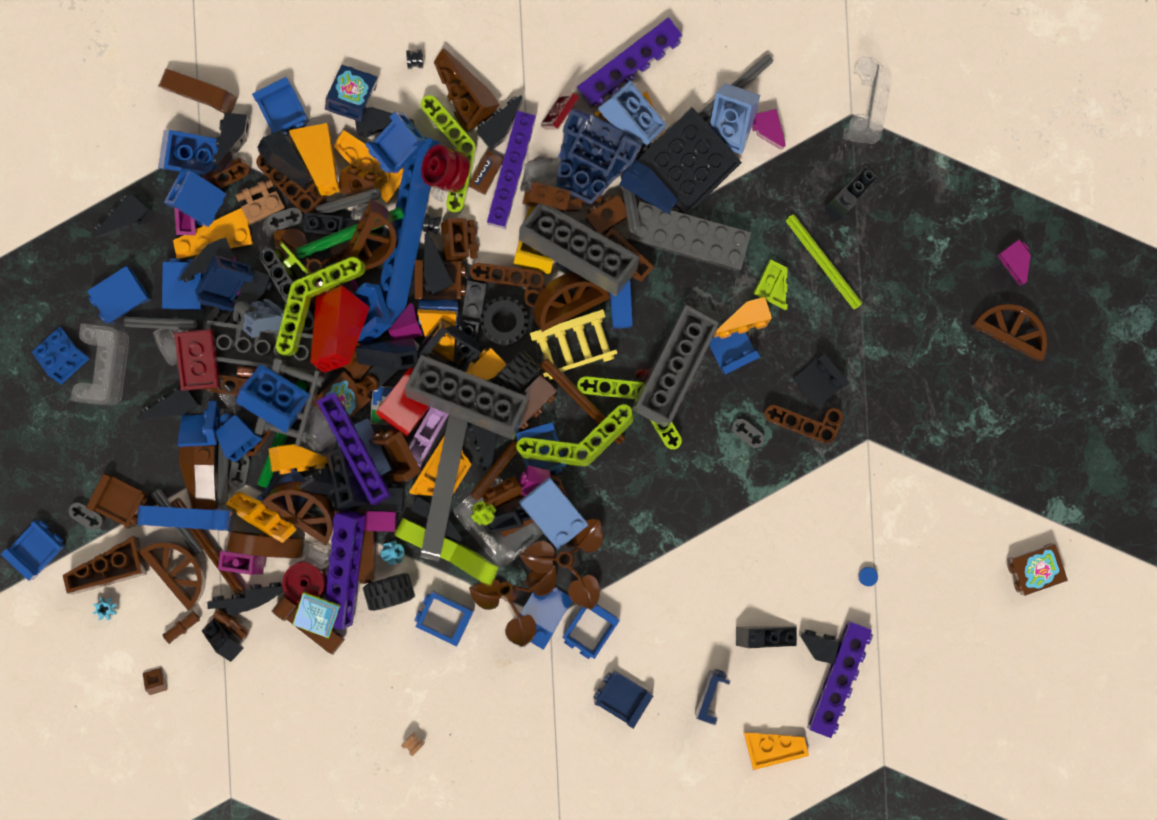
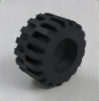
[480,296,529,345]
[492,351,541,394]
[363,573,415,611]

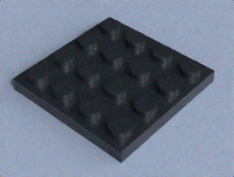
[636,106,742,215]

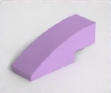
[409,407,449,467]

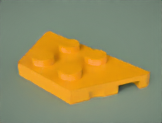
[409,435,472,496]

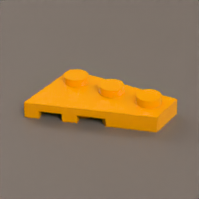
[417,309,456,362]
[743,732,809,770]

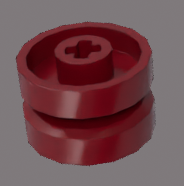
[421,145,470,193]
[282,559,328,604]

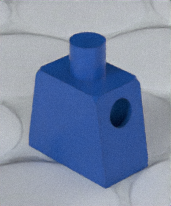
[216,413,263,462]

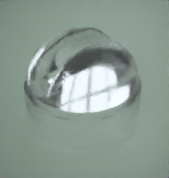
[431,188,447,202]

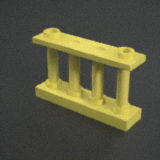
[530,310,617,380]

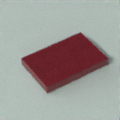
[540,93,579,130]
[174,329,220,391]

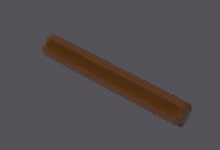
[471,441,518,501]

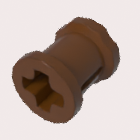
[353,374,378,399]

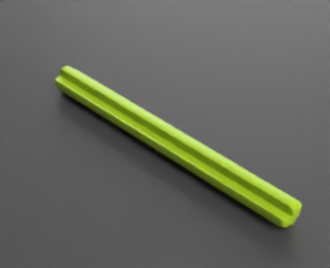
[786,215,862,309]

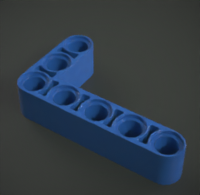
[137,506,234,531]

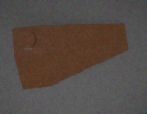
[434,49,500,133]
[179,445,218,510]

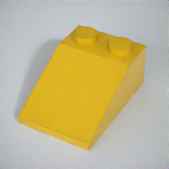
[513,206,554,274]

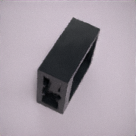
[419,318,480,372]

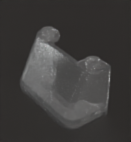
[842,55,892,144]
[453,477,544,568]

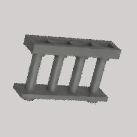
[255,357,324,446]

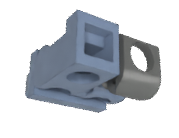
[233,299,292,338]

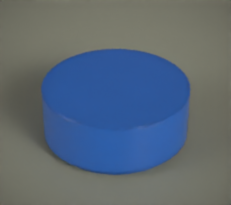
[858,567,878,587]

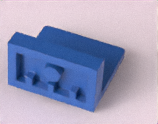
[32,327,90,385]
[709,332,760,375]
[177,401,220,447]

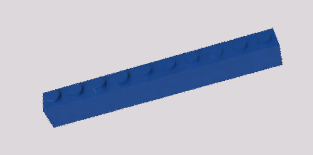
[379,136,440,328]

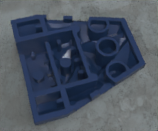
[556,109,642,204]

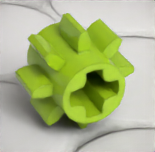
[470,501,496,525]

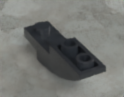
[304,213,383,242]
[454,279,487,358]
[207,582,284,615]

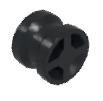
[406,49,423,69]
[423,213,442,235]

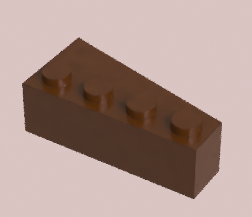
[62,536,147,595]

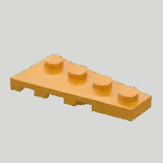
[334,130,403,204]
[173,208,253,259]

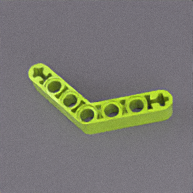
[421,95,477,214]
[276,257,365,356]
[577,377,682,449]
[516,404,634,466]
[394,517,499,585]

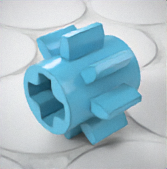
[380,540,404,565]
[93,597,118,620]

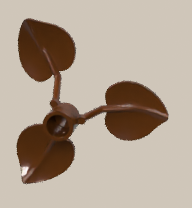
[274,229,363,306]
[520,519,603,610]
[469,565,556,647]

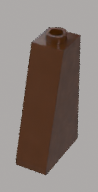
[334,510,376,584]

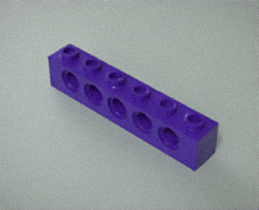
[577,17,683,108]
[487,111,536,229]
[317,392,392,505]
[325,510,365,630]
[807,620,873,738]

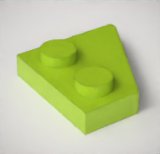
[752,259,787,310]

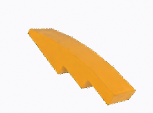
[225,491,296,543]

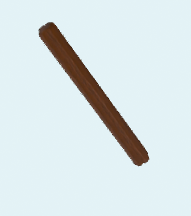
[540,358,625,444]
[171,498,245,594]

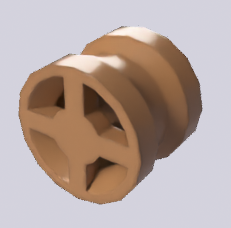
[401,732,425,756]

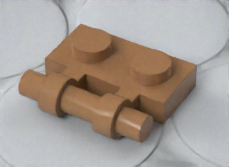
[235,180,285,225]

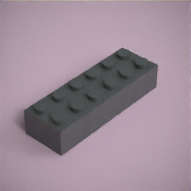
[629,202,751,271]
[519,204,639,297]
[631,305,719,427]
[206,321,319,374]
[405,355,529,440]

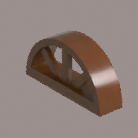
[342,199,396,271]
[534,272,610,332]
[971,304,1047,361]
[262,481,335,545]
[226,531,305,558]
[139,542,206,611]

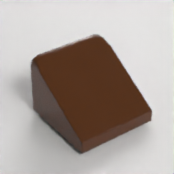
[143,668,167,695]

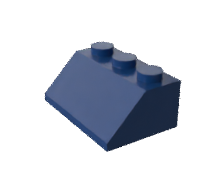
[236,364,310,433]

